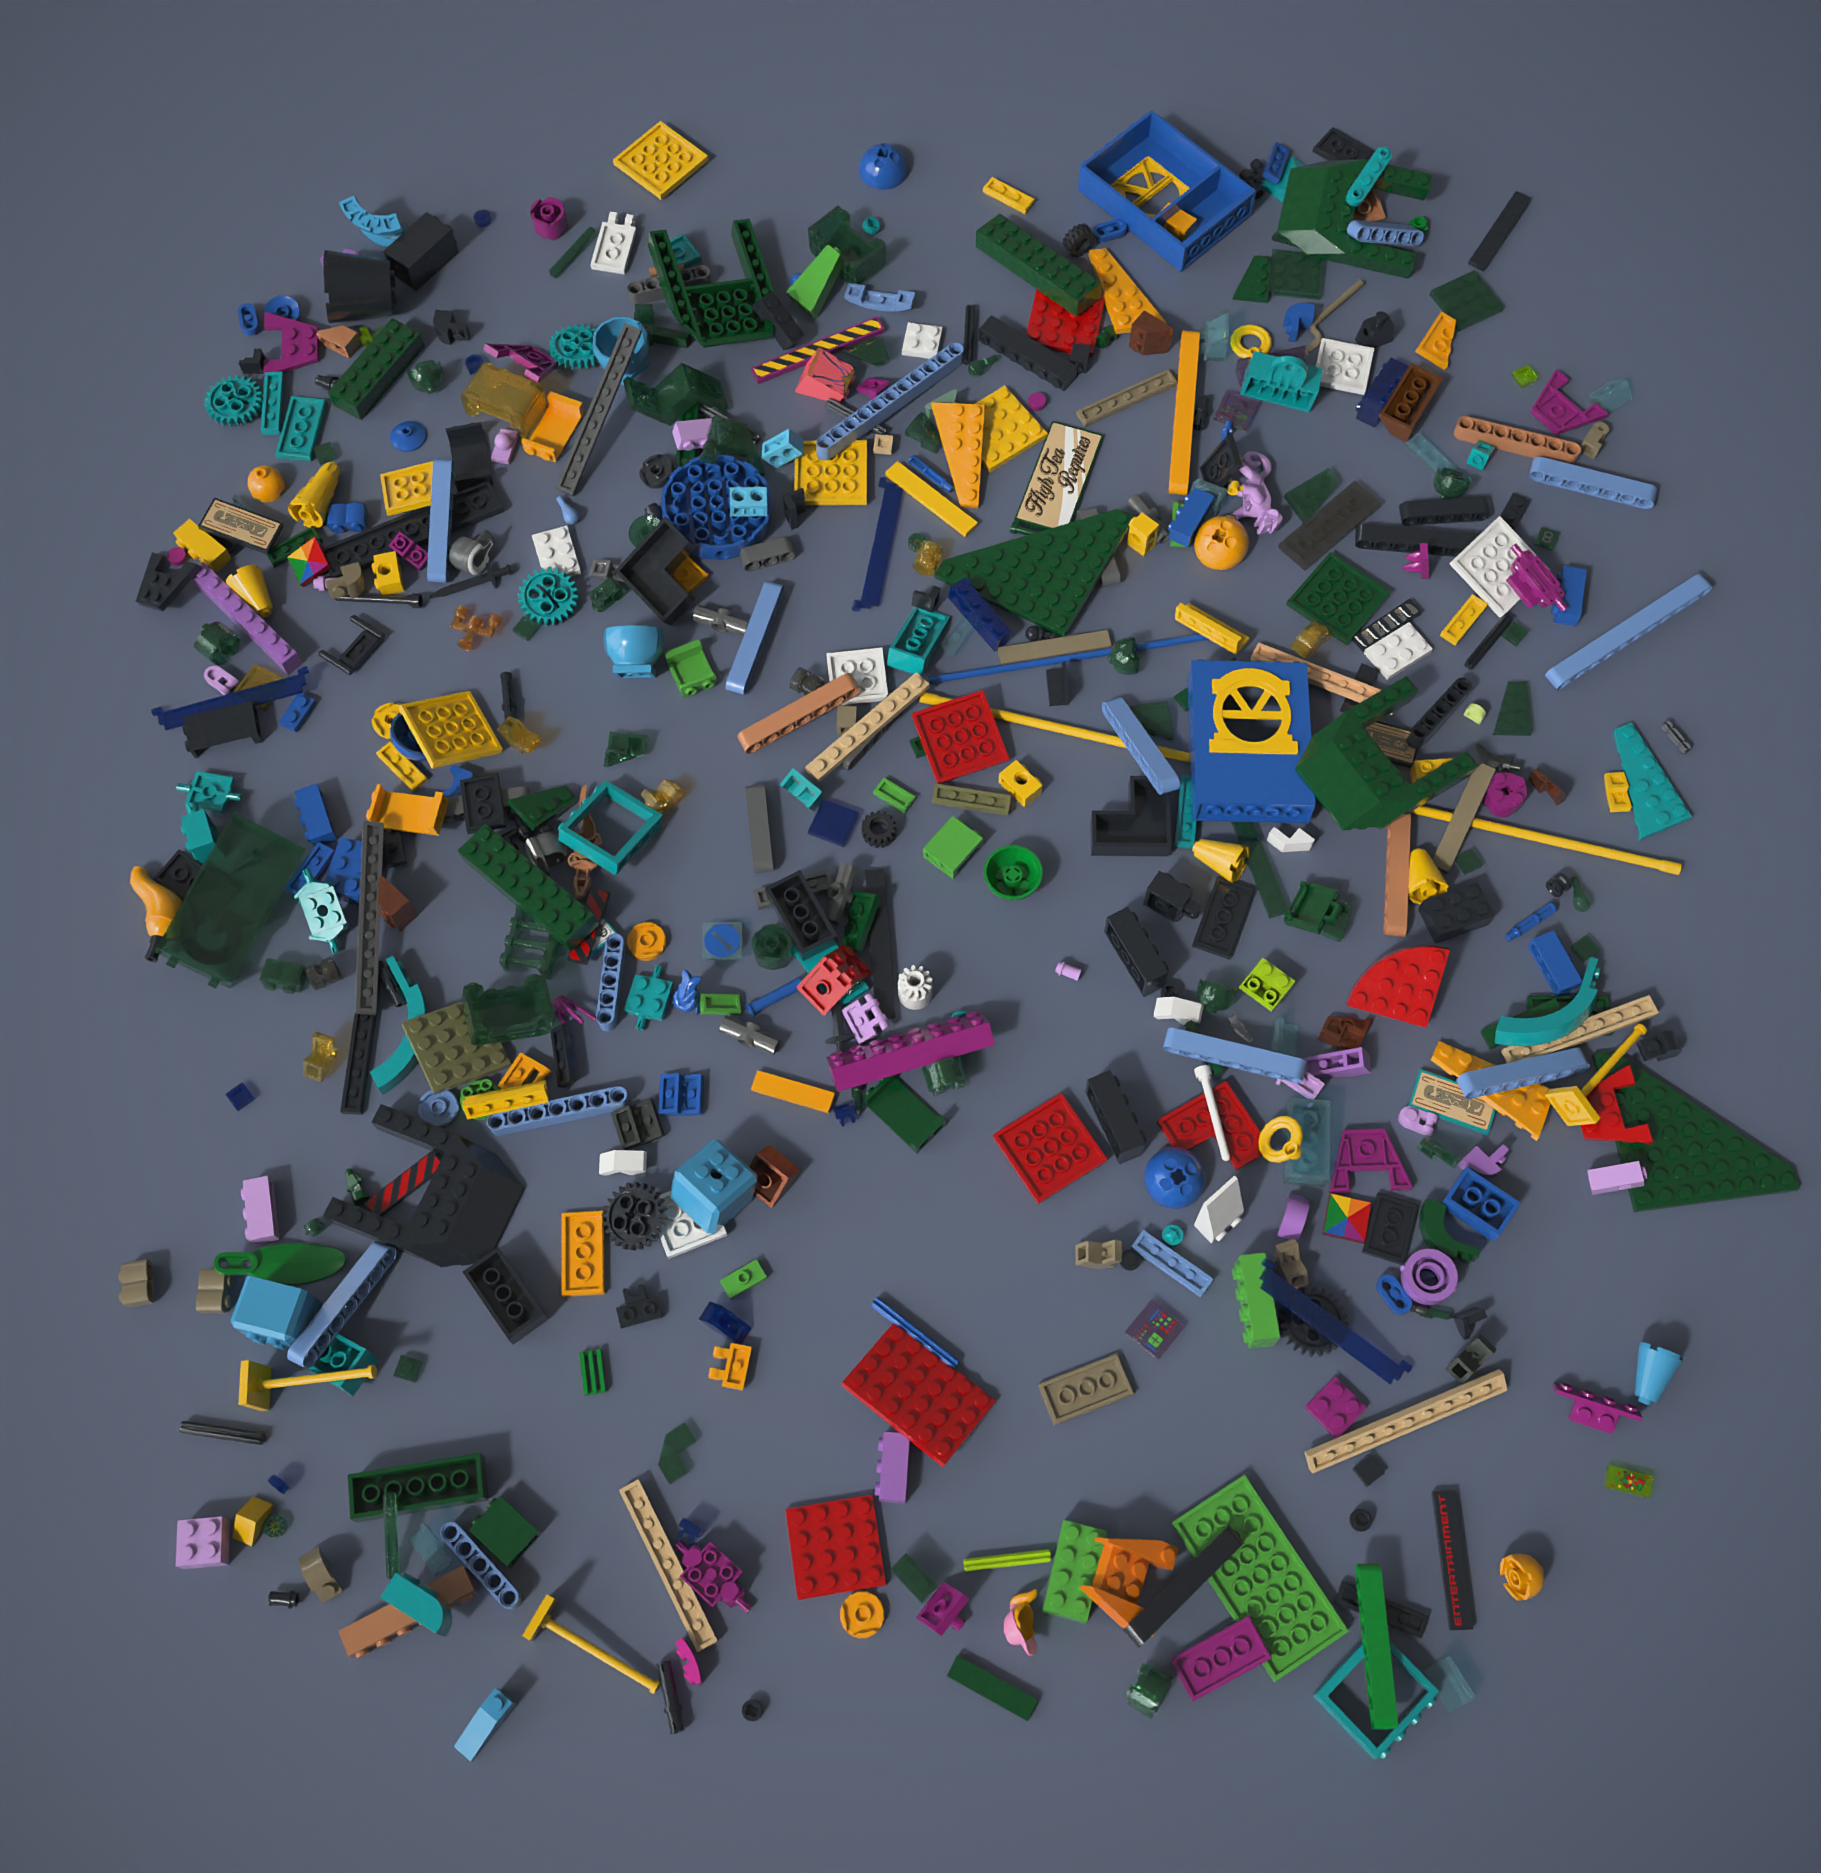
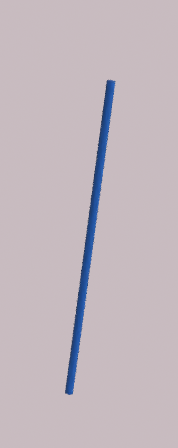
[929,634,1210,684]

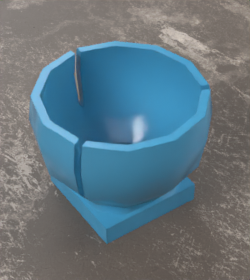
[593,317,650,386]
[603,625,665,679]

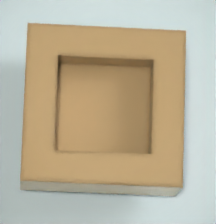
[873,434,893,455]

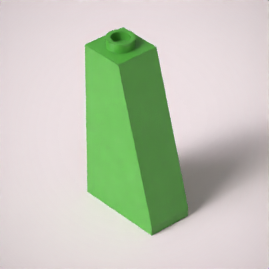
[786,245,844,319]

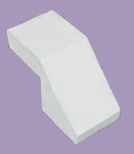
[1267,827,1315,852]
[1154,997,1204,1025]
[599,1150,647,1176]

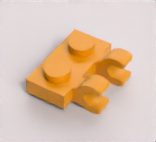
[708,1343,752,1391]

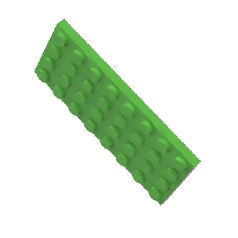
[1171,1475,1349,1682]

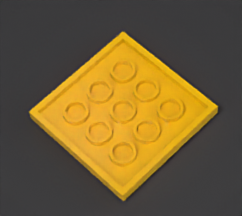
[613,121,709,200]
[975,386,1048,472]
[794,440,867,505]
[399,691,503,769]

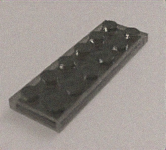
[1278,481,1381,571]

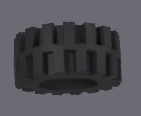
[1063,223,1096,257]
[862,811,896,848]

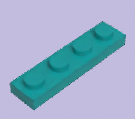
[260,372,284,435]
[1174,774,1196,849]

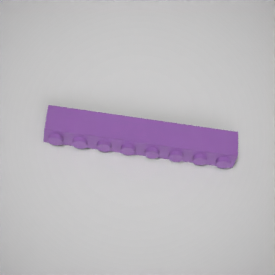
[192,562,303,675]

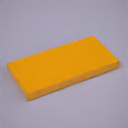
[562,1210,605,1297]

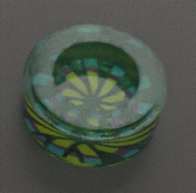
[908,533,926,552]
[263,1515,287,1538]

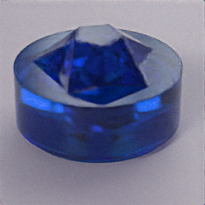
[473,210,492,227]

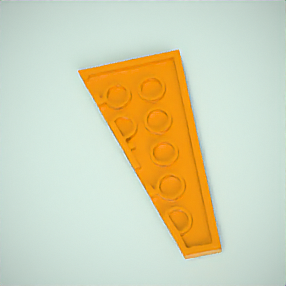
[1431,1041,1551,1141]

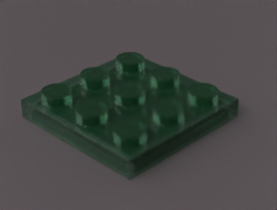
[1268,249,1324,300]
[1430,270,1504,332]

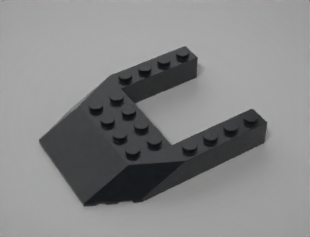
[323,1104,524,1267]

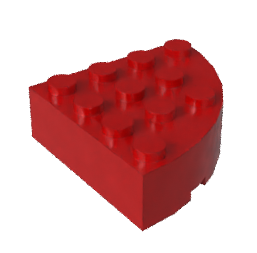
[1346,945,1450,1028]

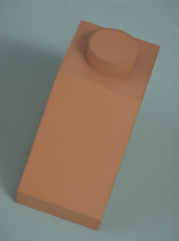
[316,325,361,358]

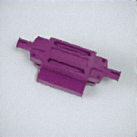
[1506,543,1568,612]
[675,1540,753,1614]

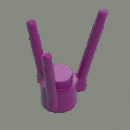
[552,995,597,1037]

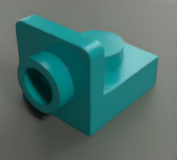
[1466,440,1495,470]

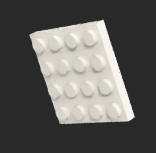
[1449,516,1550,618]

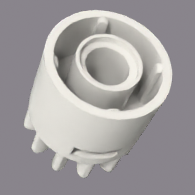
[898,965,932,1010]

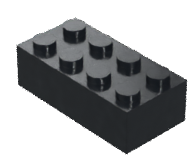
[765,870,838,961]
[1104,907,1169,997]
[1085,1070,1147,1164]
[463,1247,549,1345]

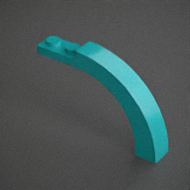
[370,956,429,1094]
[1495,957,1601,1046]

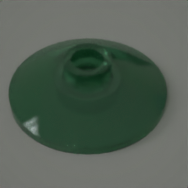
[629,515,661,547]

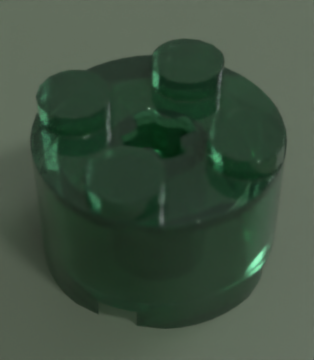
[194,621,241,665]
[752,924,793,970]
[922,1056,968,1096]
[1126,1663,1174,1719]

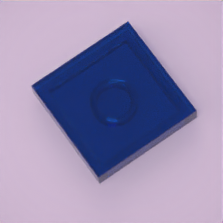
[808,799,859,848]

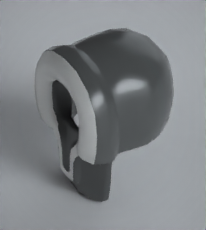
[449,530,495,575]
[525,831,567,876]

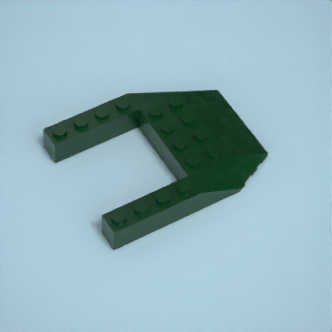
[1277,159,1432,279]
[648,218,775,348]
[1295,676,1479,831]

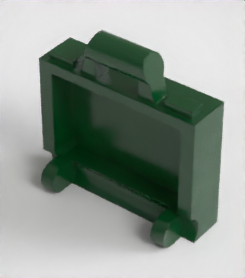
[1284,881,1342,935]

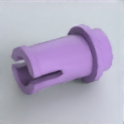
[1055,961,1082,981]

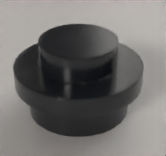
[1120,1250,1141,1271]
[1349,1509,1372,1532]

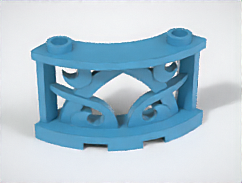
[339,196,408,248]

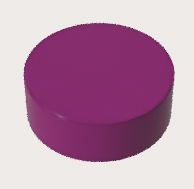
[1028,392,1046,411]
[167,547,187,566]

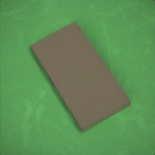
[1038,1353,1134,1426]

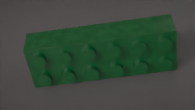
[328,318,425,420]
[348,1453,488,1523]

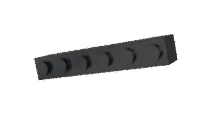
[979,315,1077,391]

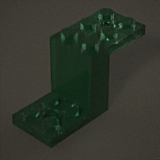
[623,363,729,426]

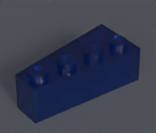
[1356,358,1409,428]

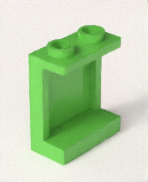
[664,639,717,698]
[923,816,983,879]

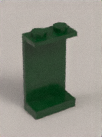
[864,1075,946,1154]

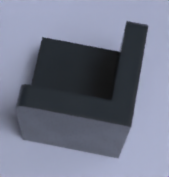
[239,348,266,374]
[912,586,941,613]

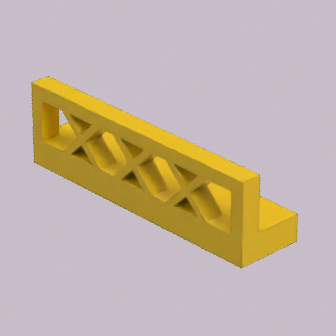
[1175,603,1250,654]
[462,1080,549,1120]

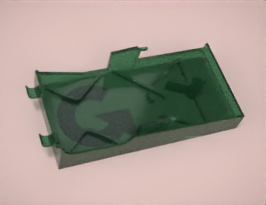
[155,812,306,989]

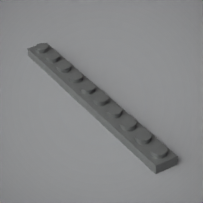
[556,323,642,496]
[355,821,384,1015]

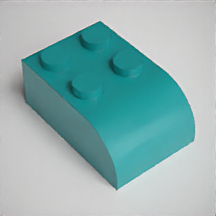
[306,1334,379,1396]
[380,1572,452,1637]

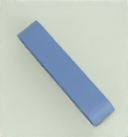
[1347,220,1424,246]
[596,933,626,1032]
[440,1522,523,1610]

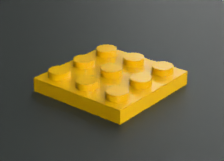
[380,461,433,516]

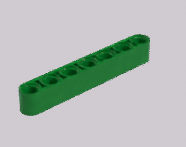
[1355,1563,1398,1730]

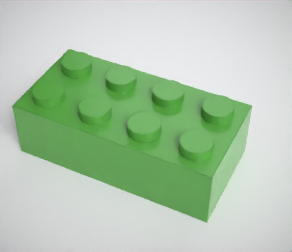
[1232,1253,1280,1349]
[1042,1520,1107,1624]

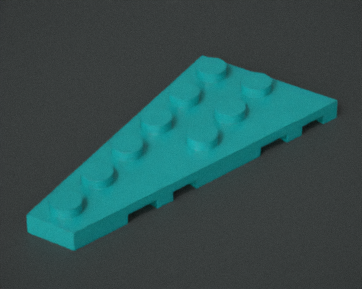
[1613,722,1692,841]

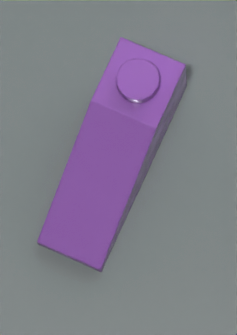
[1303,1047,1371,1078]

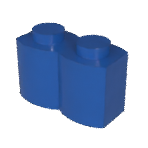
[327,502,368,534]

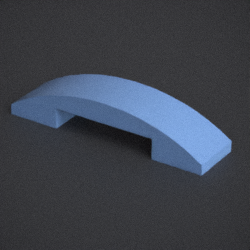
[844,283,916,312]

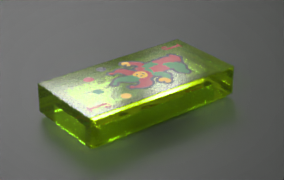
[1604,1465,1653,1499]

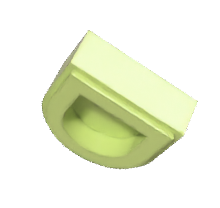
[1464,704,1486,724]

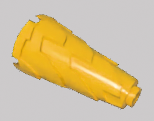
[288,462,341,528]

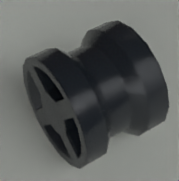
[1546,873,1572,898]

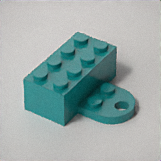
[1240,351,1323,413]

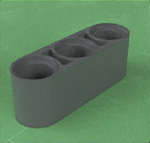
[739,537,795,571]

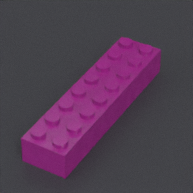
[826,1011,995,1092]

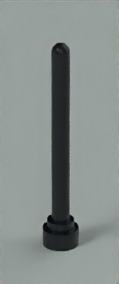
[335,593,423,609]

